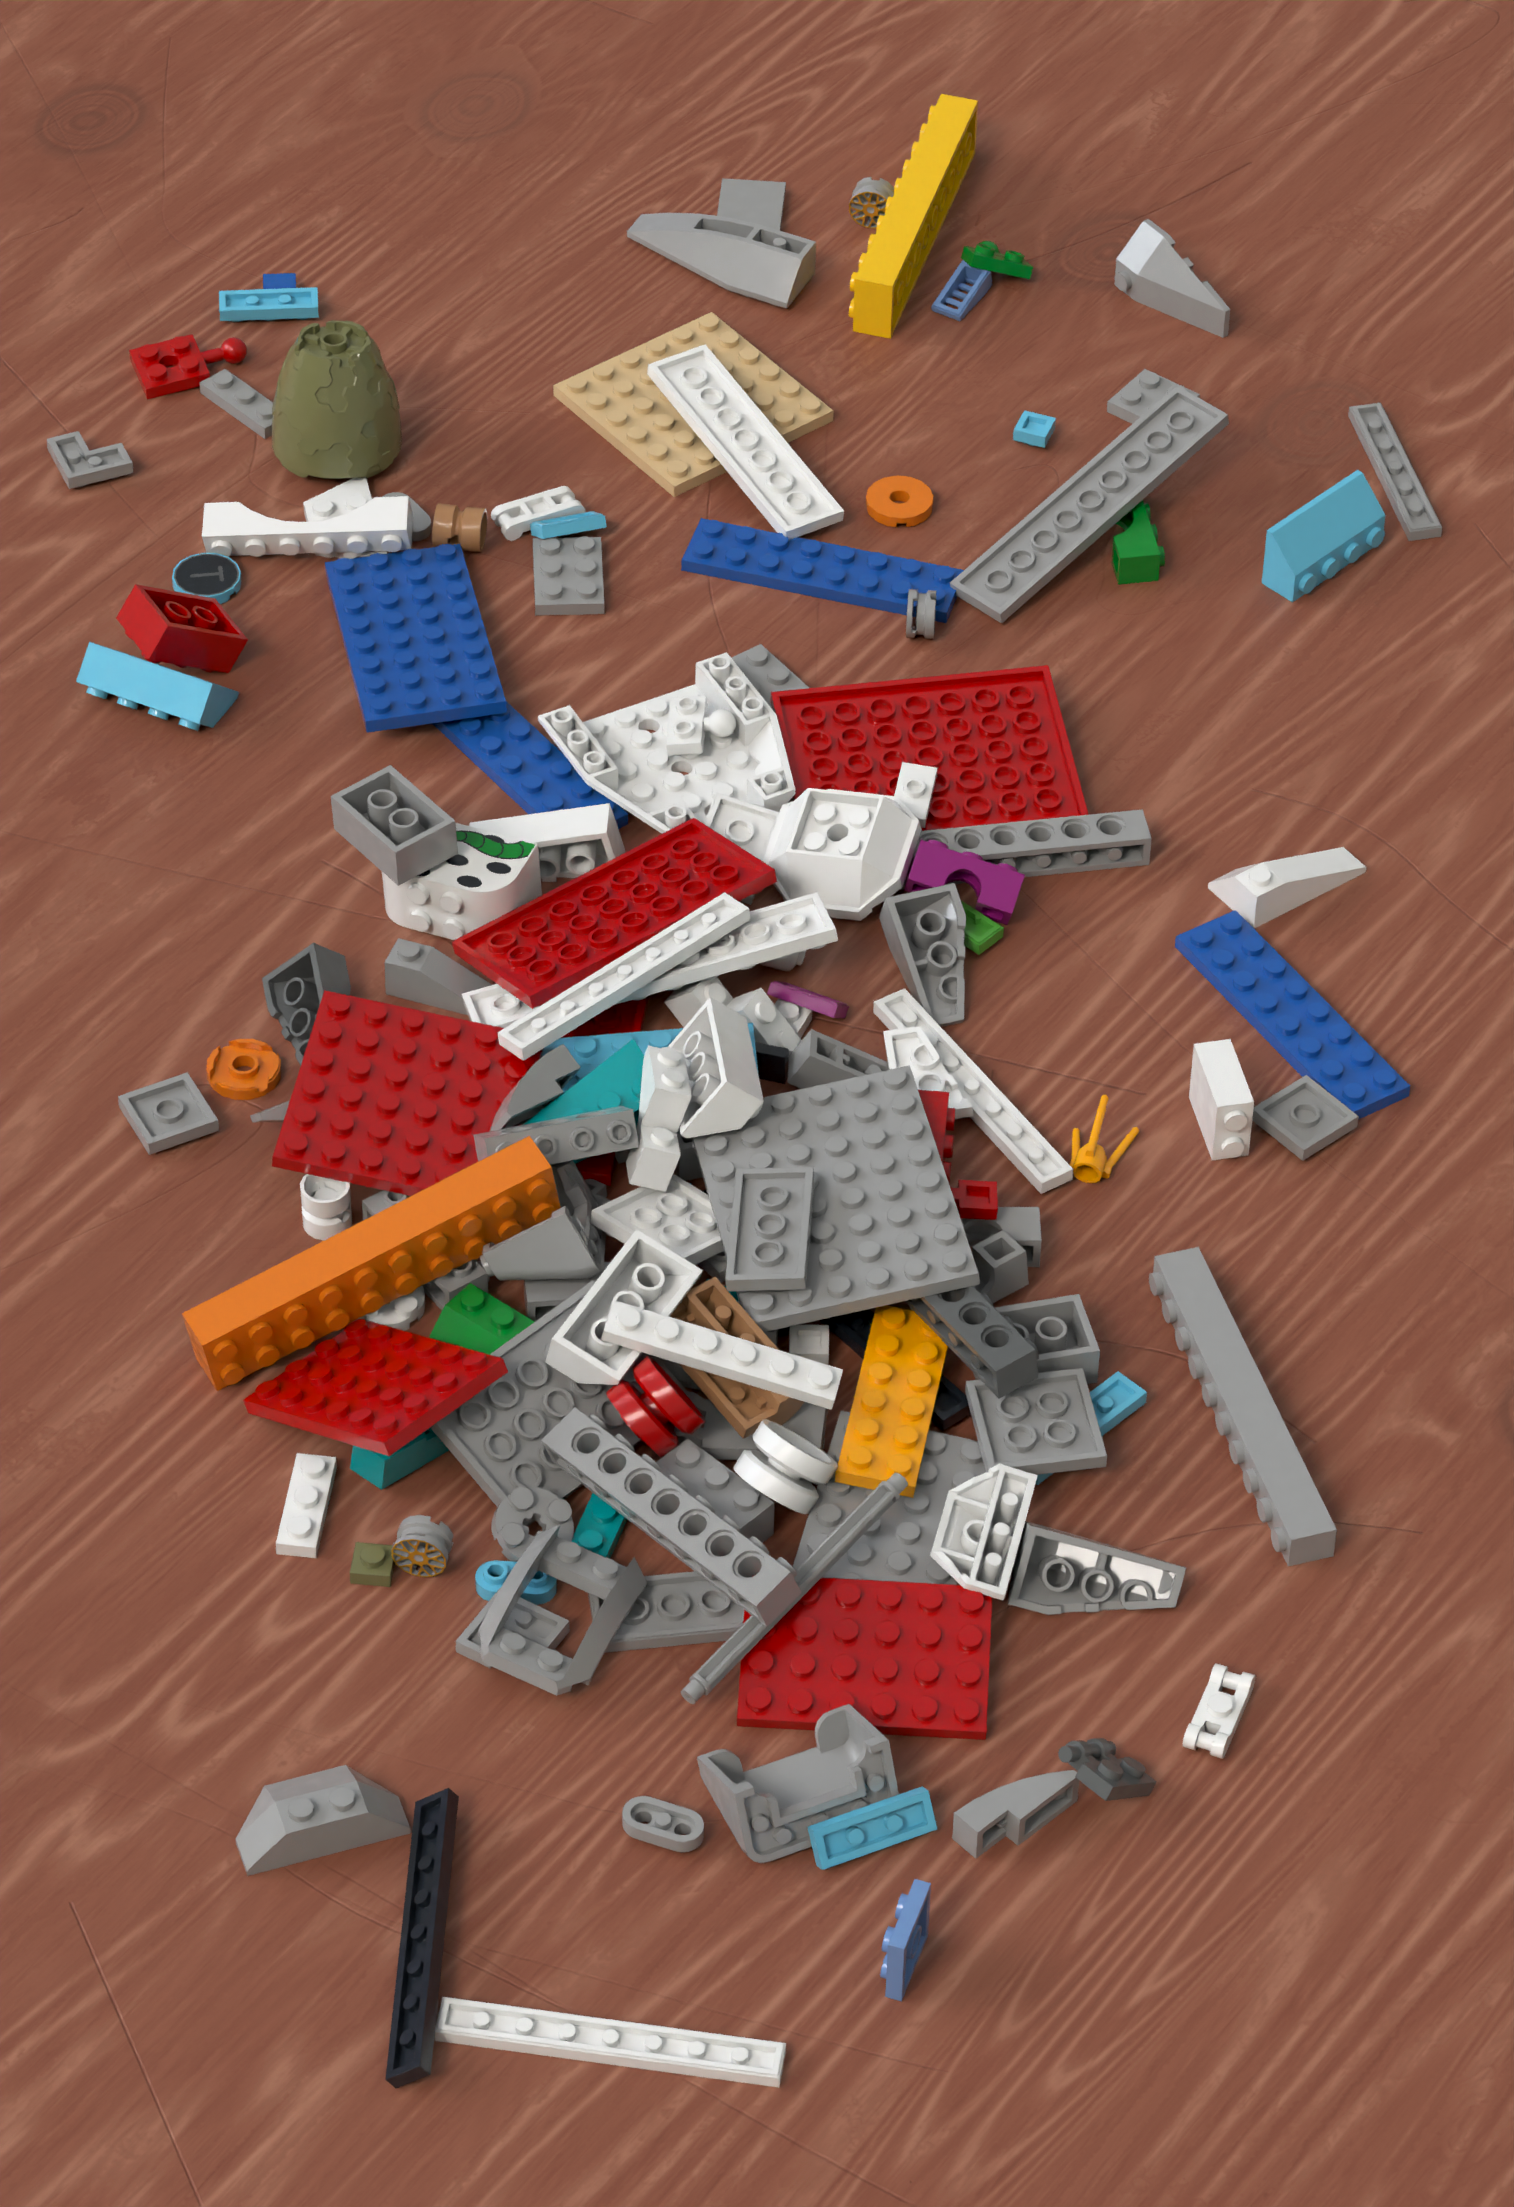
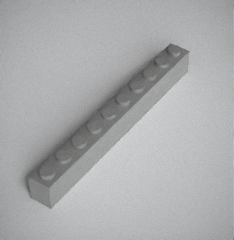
[1149,1247,1337,1566]

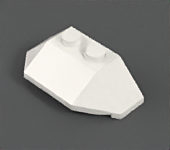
[930,1463,1038,1600]

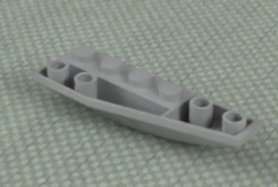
[627,213,816,309]

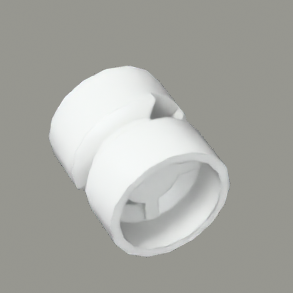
[300,1174,352,1240]

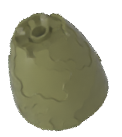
[272,320,402,479]

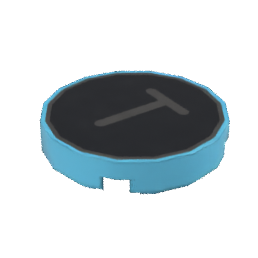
[172,553,241,604]

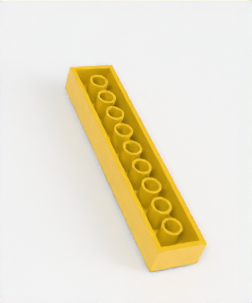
[849,94,978,339]

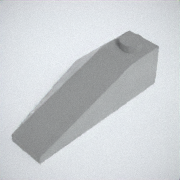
[879,883,966,1027]

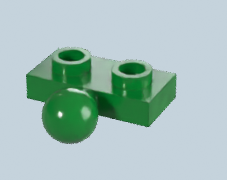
[961,241,1033,279]

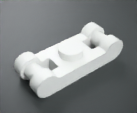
[491,486,585,541]
[1183,1663,1256,1759]

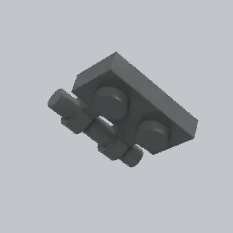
[1058,1738,1157,1801]

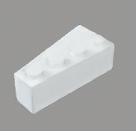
[469,803,626,882]

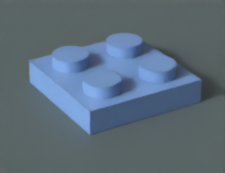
[880,1879,931,2002]

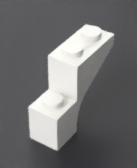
[664,978,802,1055]
[626,1045,692,1192]

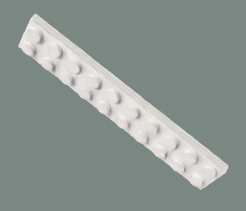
[462,892,838,1028]

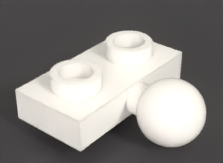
[666,695,736,755]

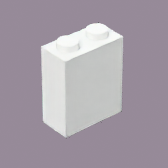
[1189,1039,1254,1160]

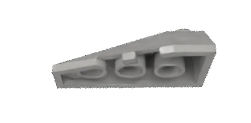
[1114,219,1230,338]
[1008,1521,1186,1615]

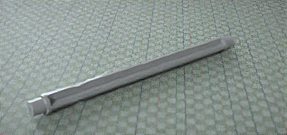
[681,1473,908,1704]

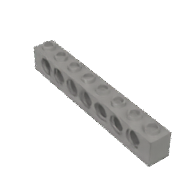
[899,809,1152,890]
[541,1408,802,1627]

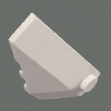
[1208,847,1366,929]

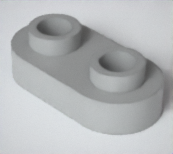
[622,1796,704,1852]

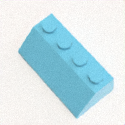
[1262,470,1386,602]
[76,642,239,731]

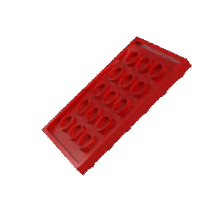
[243,1319,508,1456]
[737,1574,992,1740]

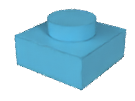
[1013,410,1056,448]

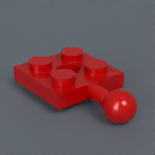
[129,334,247,400]

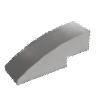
[490,1044,581,1131]
[952,1770,1079,1858]

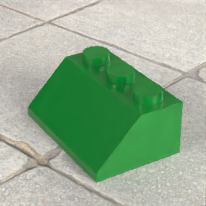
[429,1283,535,1355]

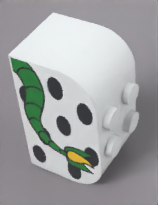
[382,823,542,940]

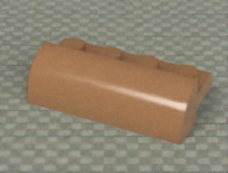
[670,1276,804,1439]

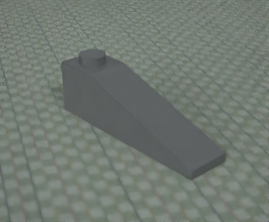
[262,943,351,1066]

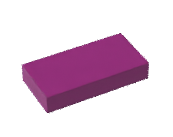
[767,981,849,1019]

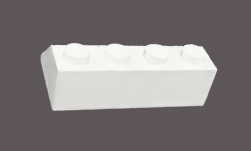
[668,997,764,1138]
[545,1229,703,1385]

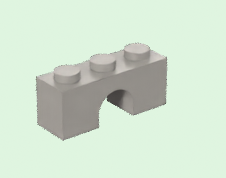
[961,1207,1042,1267]
[910,1230,1029,1310]

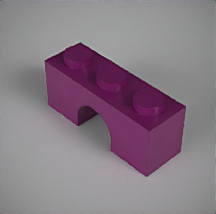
[904,840,1025,925]

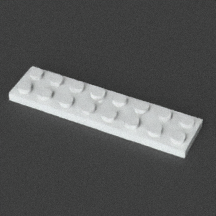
[647,344,844,540]

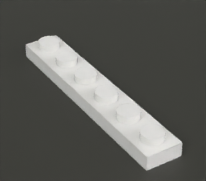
[601,1300,843,1410]

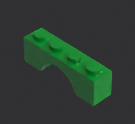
[1111,500,1165,585]

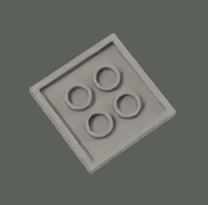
[965,1368,1107,1475]

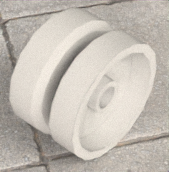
[733,1419,838,1514]

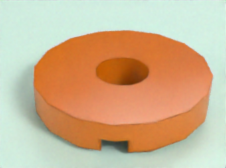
[866,475,934,527]
[206,1039,281,1100]

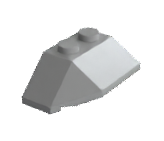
[236,1765,411,1876]

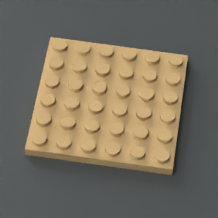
[553,312,834,497]

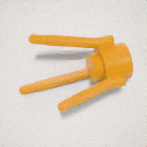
[1070,1094,1139,1183]

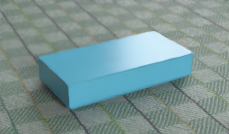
[530,511,607,539]

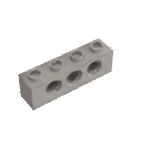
[474,1106,639,1165]

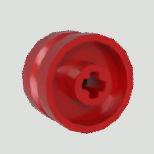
[606,1356,706,1458]

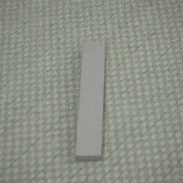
[1348,403,1442,541]

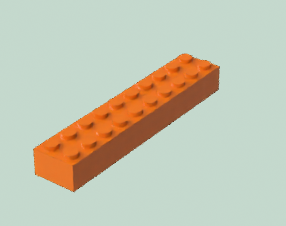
[182,1136,561,1391]

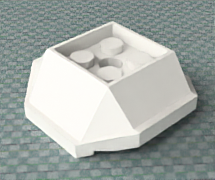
[763,788,922,921]

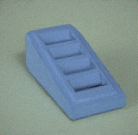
[931,260,992,321]

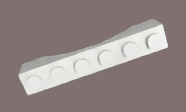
[202,496,413,557]

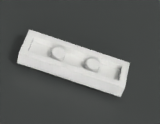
[276,1453,337,1558]

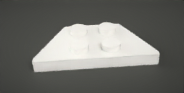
[303,477,387,559]

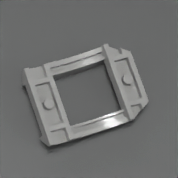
[477,1524,647,1696]

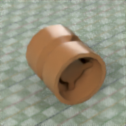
[432,503,487,553]

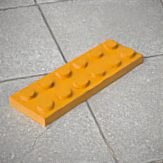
[834,1305,948,1498]

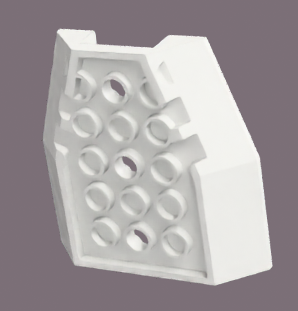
[538,652,795,834]

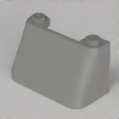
[480,1160,606,1281]
[697,1704,899,1863]

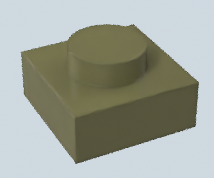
[350,1542,395,1587]

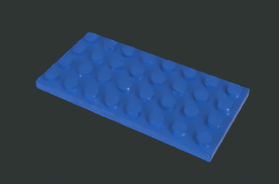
[325,544,507,733]

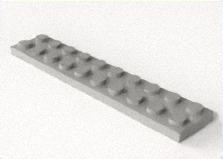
[950,386,1229,623]

